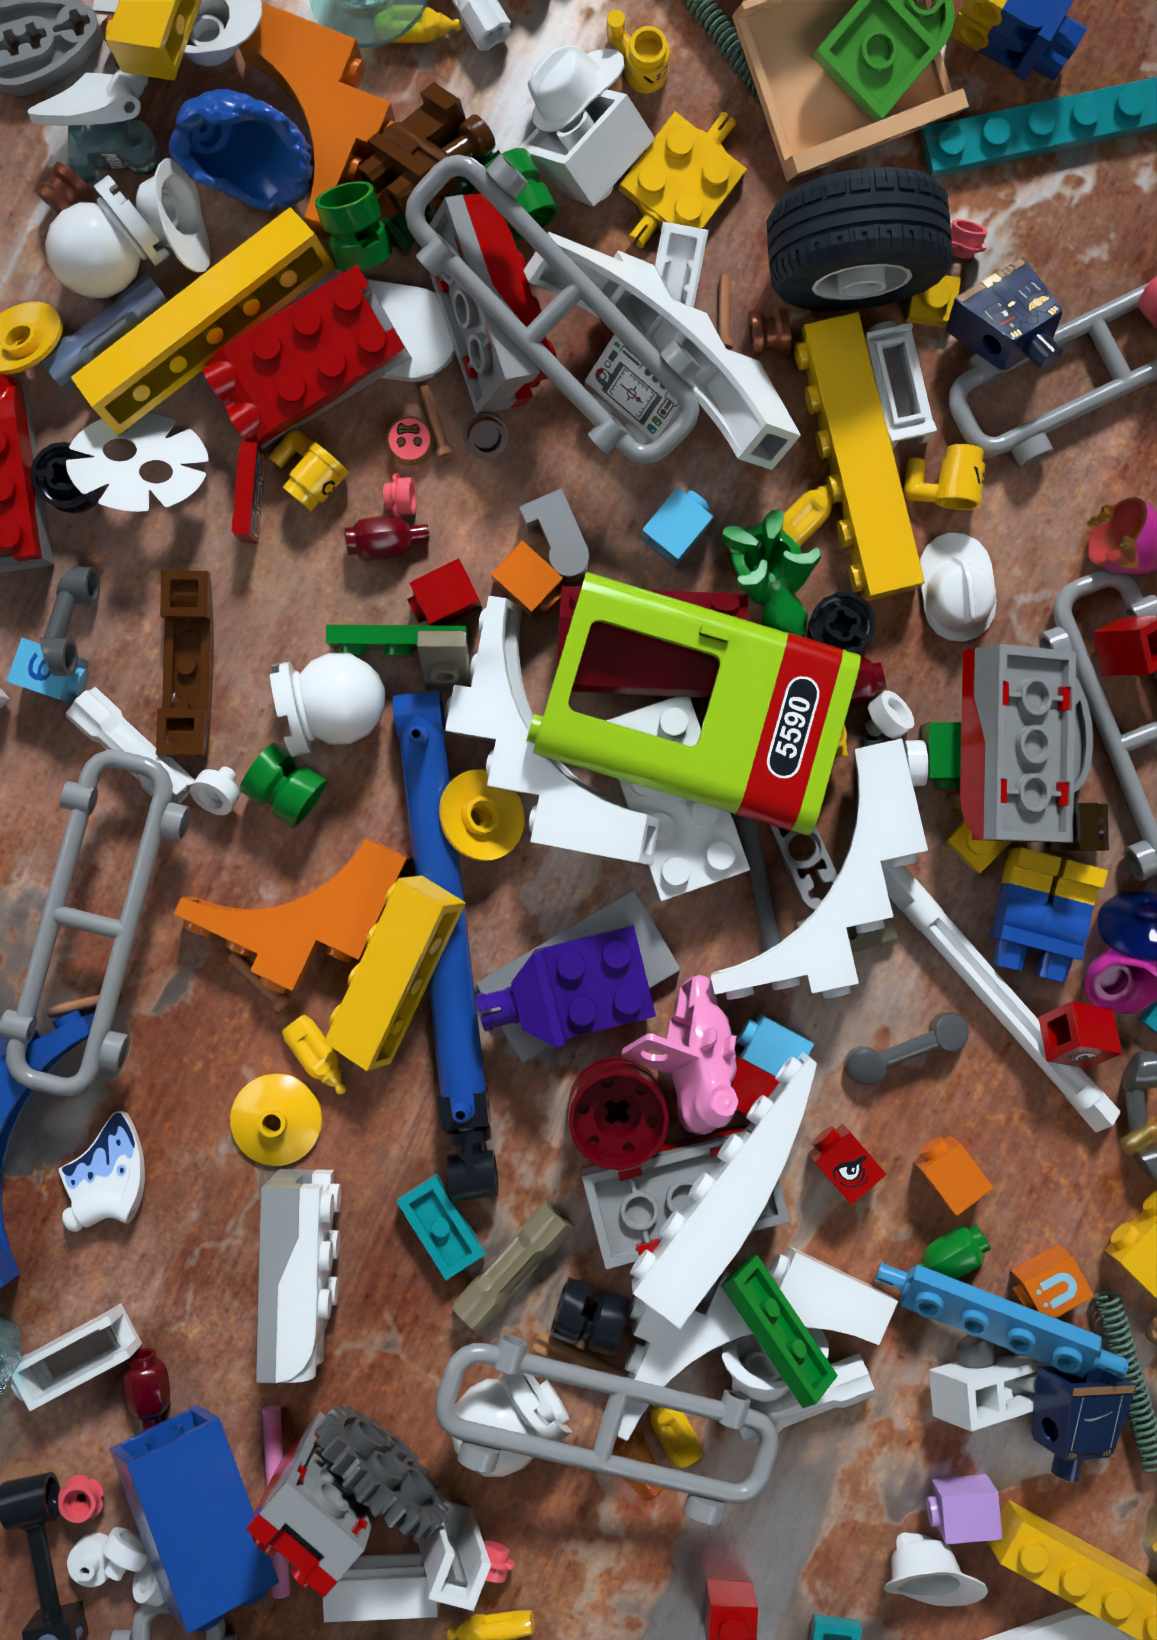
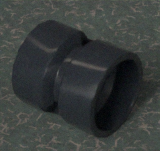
[549,1277,630,1358]

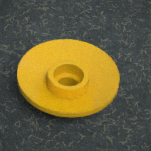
[0,302,63,375]
[439,769,525,861]
[230,1073,322,1166]

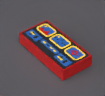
[231,441,266,544]

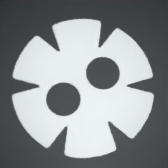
[66,413,208,512]

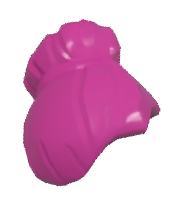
[1084,927,1157,1014]

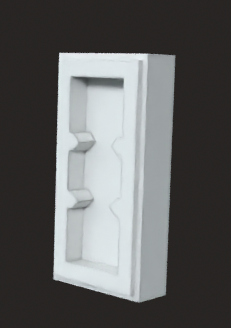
[655,222,709,308]

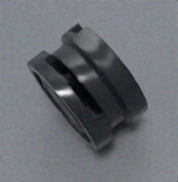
[30,442,105,514]
[808,592,875,654]

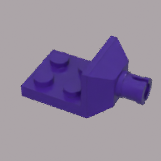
[476,925,656,1048]

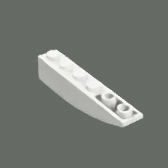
[630,1052,817,1329]

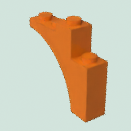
[238,2,396,241]
[173,838,411,994]

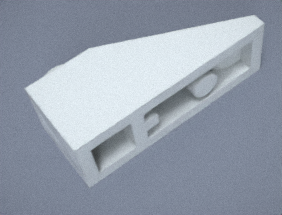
[929,1354,1050,1432]

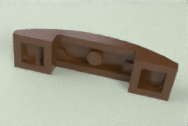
[156,570,214,756]

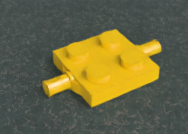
[618,111,747,249]

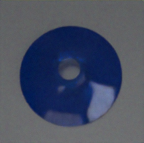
[1097,891,1157,961]

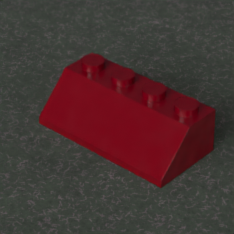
[557,586,749,698]

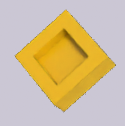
[906,275,961,328]
[943,820,1012,874]

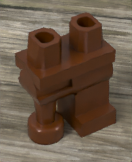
[357,82,496,216]

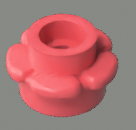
[950,219,988,259]
[383,473,417,518]
[58,1474,104,1523]
[484,1540,515,1583]

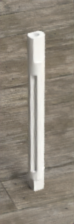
[881,859,1121,1132]

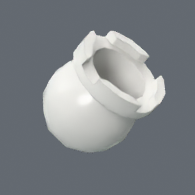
[45,175,170,299]
[270,653,385,757]
[452,1372,572,1477]

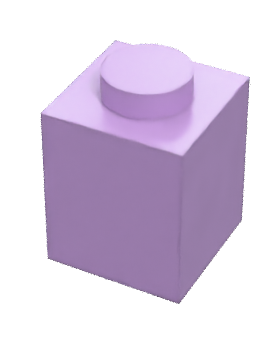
[926,1474,1003,1544]

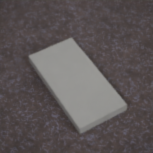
[476,890,681,1063]

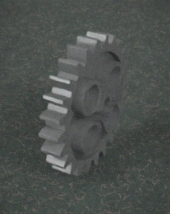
[315,1405,449,1539]

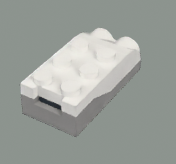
[256,1169,341,1383]

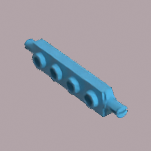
[874,1262,1129,1378]

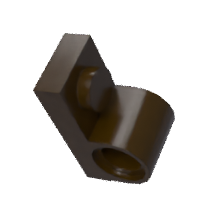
[1046,803,1109,852]

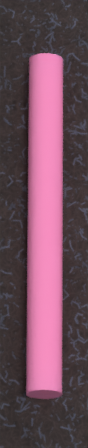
[262,1405,291,1599]

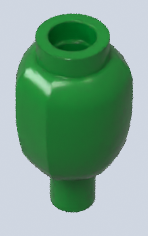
[908,1224,992,1279]

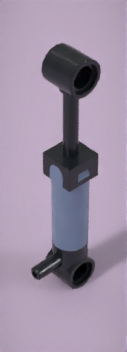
[0,1472,89,1640]

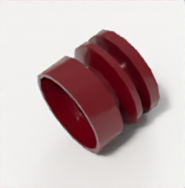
[568,1056,669,1171]

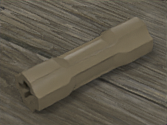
[452,1200,575,1334]

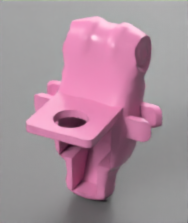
[621,975,739,1135]

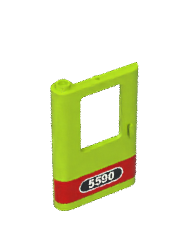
[526,572,861,836]

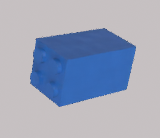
[109,1405,279,1634]

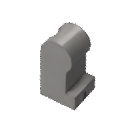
[519,488,589,583]

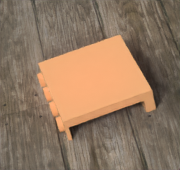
[732,0,969,182]

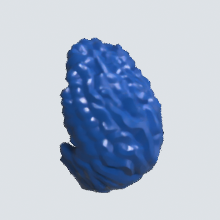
[168,89,314,213]

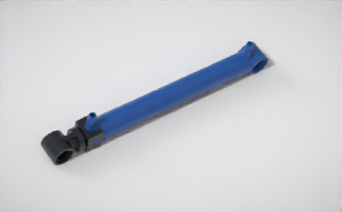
[393,690,499,1201]

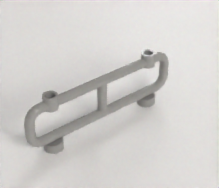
[405,154,701,464]
[948,282,1157,468]
[1038,570,1157,881]
[0,750,191,1096]
[435,1334,779,1525]

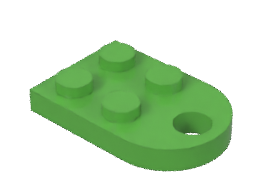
[811,0,955,123]

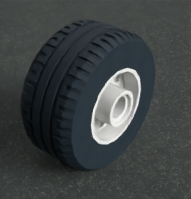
[766,167,953,311]

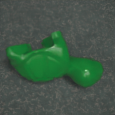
[721,509,821,637]

